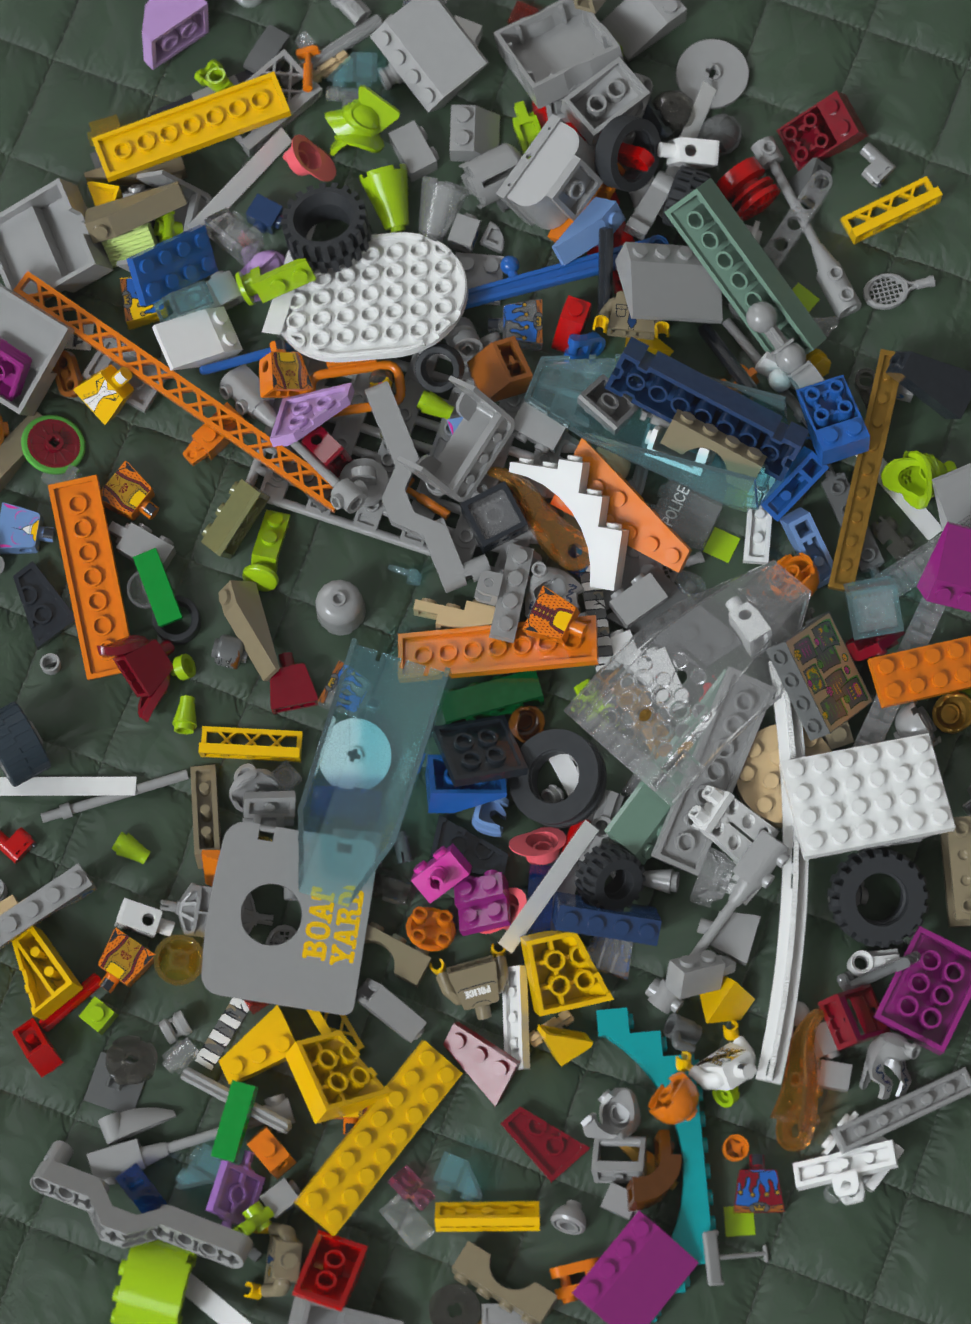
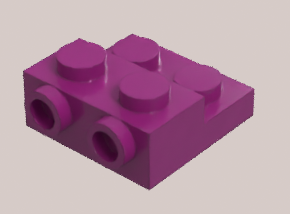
[454,870,511,936]

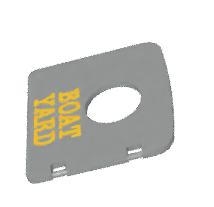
[201,822,378,1015]

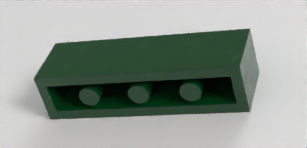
[438,671,544,724]

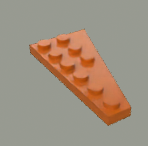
[550,437,692,573]

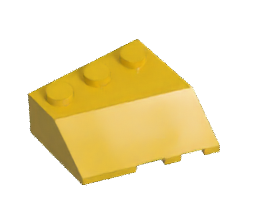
[520,930,614,1016]
[285,1030,392,1124]

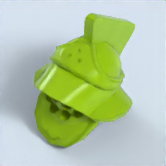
[324,85,400,156]
[881,451,957,509]

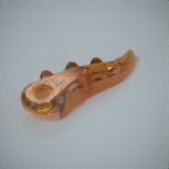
[486,466,590,572]
[770,1009,824,1152]

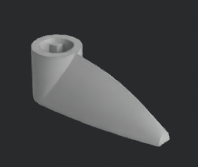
[98,1107,176,1145]

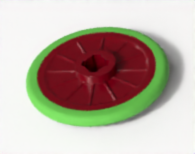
[21,415,85,474]

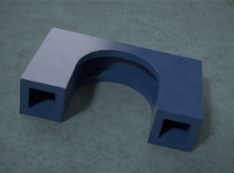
[551,891,662,946]

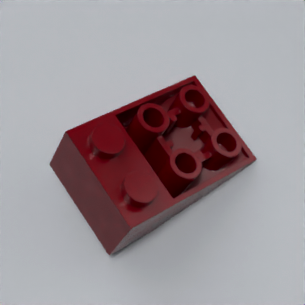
[777,91,868,171]

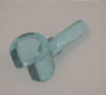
[388,564,421,586]

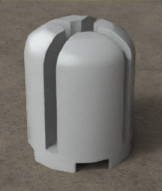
[459,143,522,209]

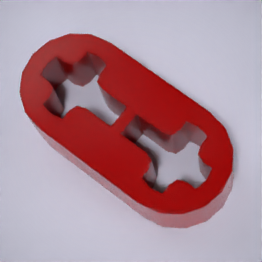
[617,142,655,171]

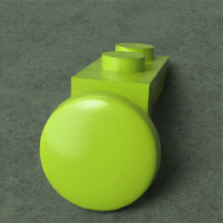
[235,258,316,306]
[242,509,290,592]

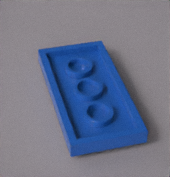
[126,225,218,306]

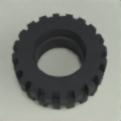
[827,848,930,948]

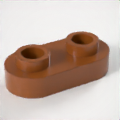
[52,350,83,398]

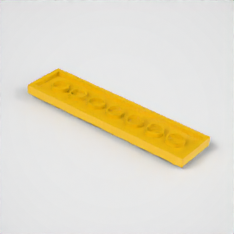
[92,71,291,183]
[294,1040,463,1236]

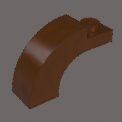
[626,1130,681,1211]

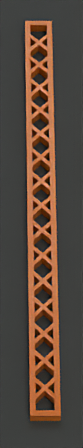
[13,271,337,513]

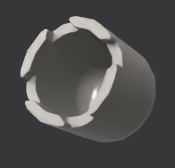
[315,580,366,636]

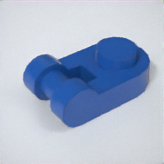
[563,332,606,363]

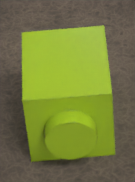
[79,997,118,1035]

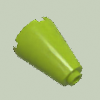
[359,163,409,233]

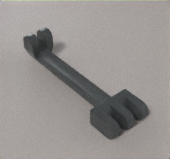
[837,951,921,991]

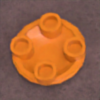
[406,906,456,951]

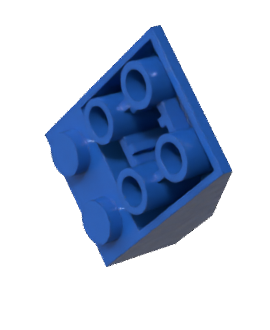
[796,375,870,466]

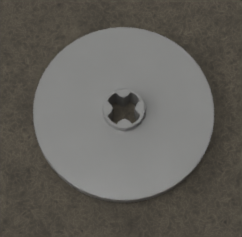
[676,39,749,109]

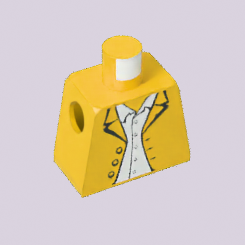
[73,364,134,425]

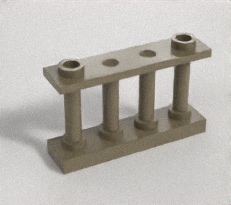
[940,816,971,928]

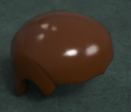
[508,705,545,743]

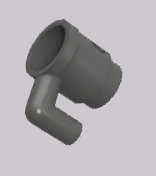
[664,1013,702,1055]

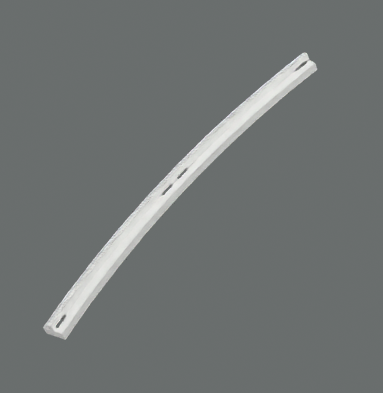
[755,661,809,1085]

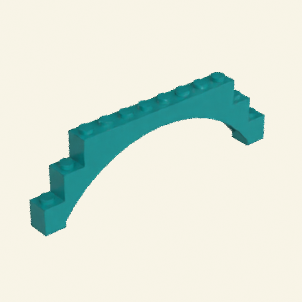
[596,1008,716,1322]

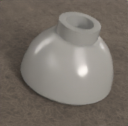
[550,1200,586,1235]

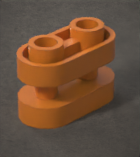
[549,1257,600,1304]

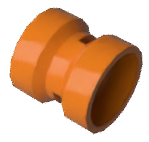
[722,1134,749,1162]

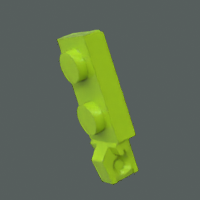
[512,101,541,159]

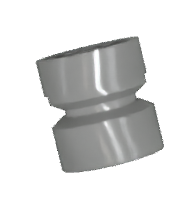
[444,317,483,363]

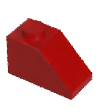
[551,295,591,353]
[12,1017,63,1077]

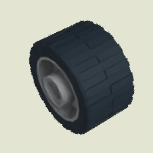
[0,701,51,787]

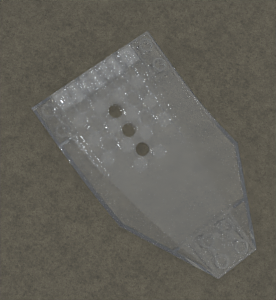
[563,560,811,807]

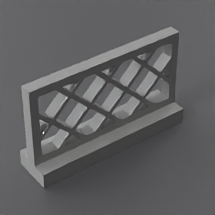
[234,49,322,157]

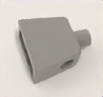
[697,911,761,966]

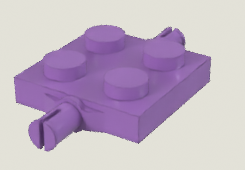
[206,1150,265,1229]

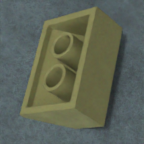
[201,479,270,559]

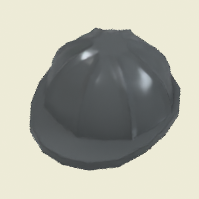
[697,114,742,156]

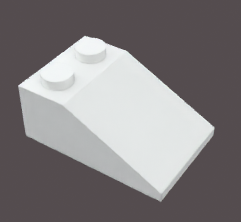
[152,307,243,371]

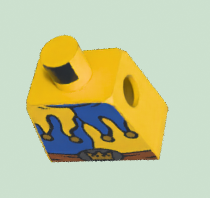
[120,278,179,330]

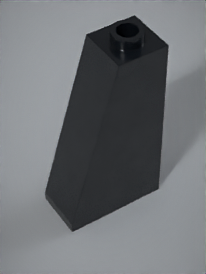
[885,351,971,419]

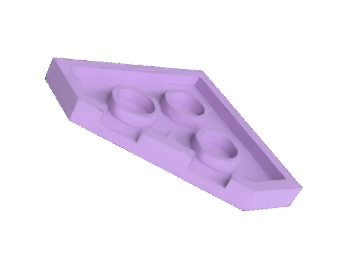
[270,383,354,447]

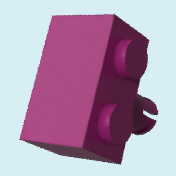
[411,844,472,903]

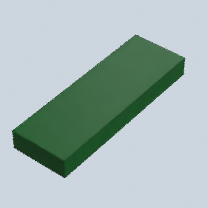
[133,548,183,627]
[211,1080,259,1163]

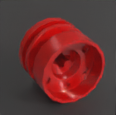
[716,157,781,221]

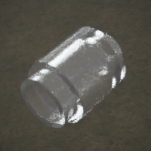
[162,1037,200,1075]

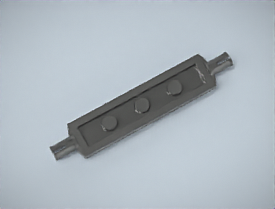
[821,463,885,586]

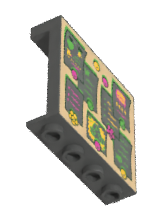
[765,612,873,741]

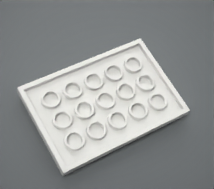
[779,733,955,860]

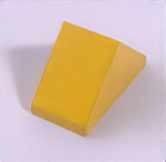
[537,1024,593,1066]

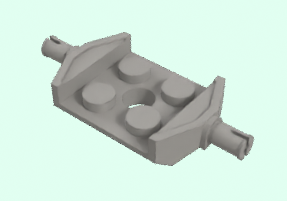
[160,883,273,937]

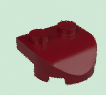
[845,624,905,661]

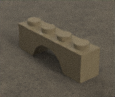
[660,409,767,490]
[364,921,432,988]
[452,1241,557,1324]

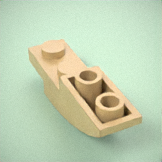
[413,598,495,630]

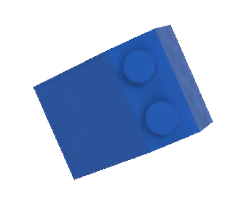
[425,755,507,813]

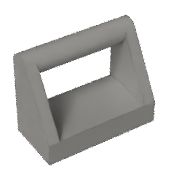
[591,1136,647,1184]

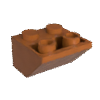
[467,336,533,402]

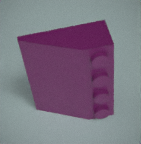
[917,521,971,612]
[873,926,971,1055]
[571,1211,699,1324]

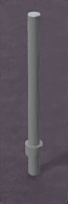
[722,318,808,429]
[40,770,189,823]

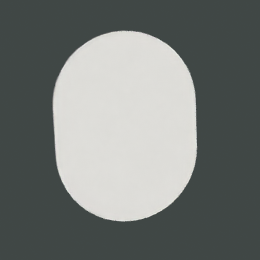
[281,232,468,363]

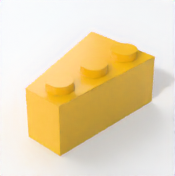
[12,926,83,1020]
[219,1005,296,1086]

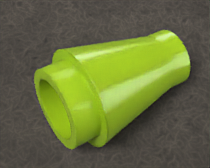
[416,390,454,419]
[172,695,197,735]
[112,832,151,864]

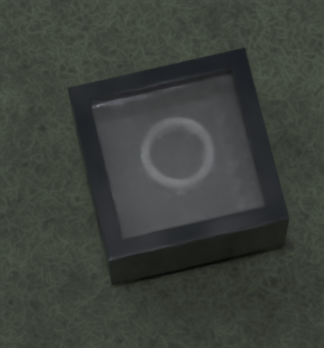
[460,481,528,554]

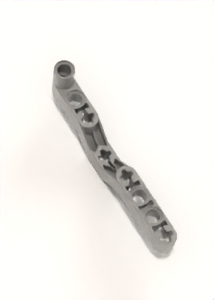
[364,381,492,593]
[30,1141,253,1268]

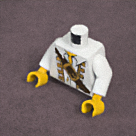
[675,1020,757,1090]

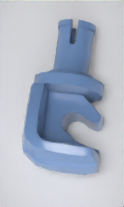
[471,778,509,837]

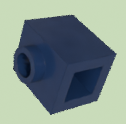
[245,193,283,235]

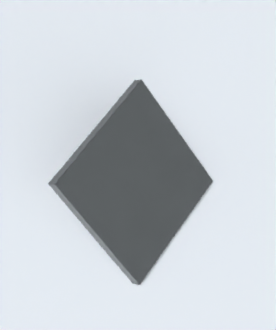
[84,1052,150,1112]

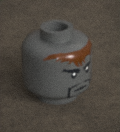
[211,634,248,669]

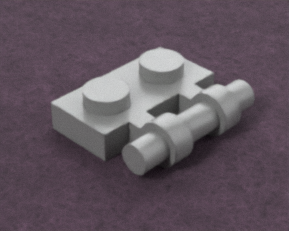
[242,791,296,828]

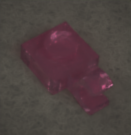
[388,1165,435,1211]

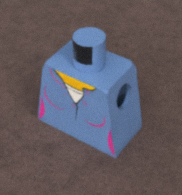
[0,502,56,554]

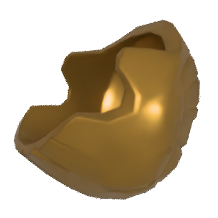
[932,692,971,734]

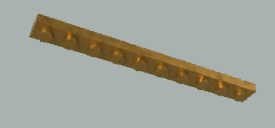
[828,349,899,594]

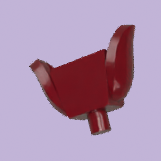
[97,635,175,722]

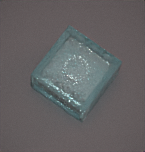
[843,575,904,640]

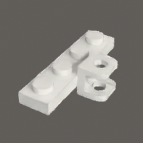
[792,1140,899,1205]

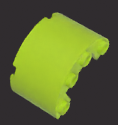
[110,1239,198,1324]

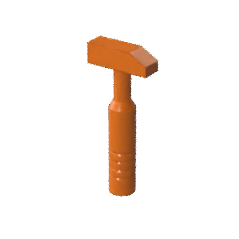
[296,45,321,92]
[406,477,451,520]

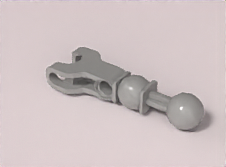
[746,301,859,426]

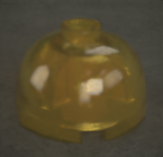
[153,934,203,986]

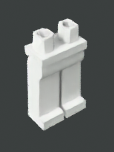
[688,785,780,865]

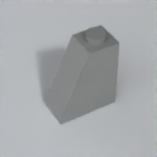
[355,978,427,1043]

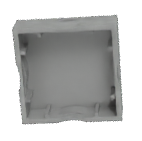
[493,0,624,109]

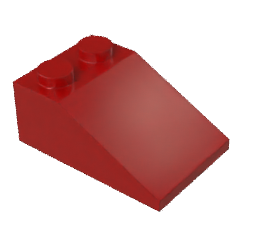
[292,1230,368,1312]

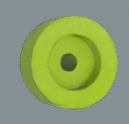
[170,654,196,680]
[712,1086,739,1108]

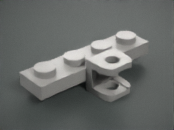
[474,543,534,643]

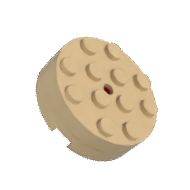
[735,724,832,828]

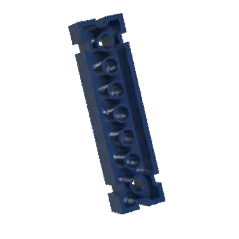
[605,336,809,482]

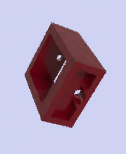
[818,984,890,1051]

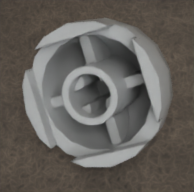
[894,701,941,747]

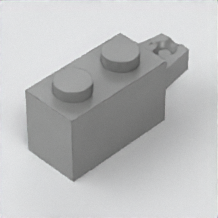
[108,521,177,570]
[665,950,736,999]

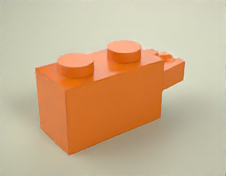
[182,402,245,466]

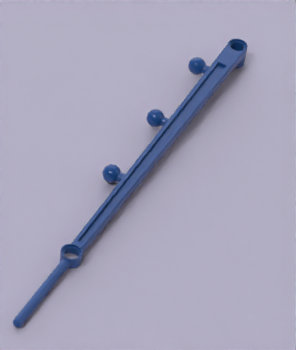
[199,235,669,375]

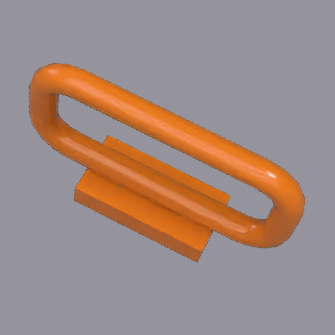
[309,359,406,418]

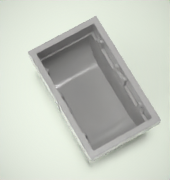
[496,114,603,230]

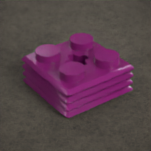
[0,338,32,402]

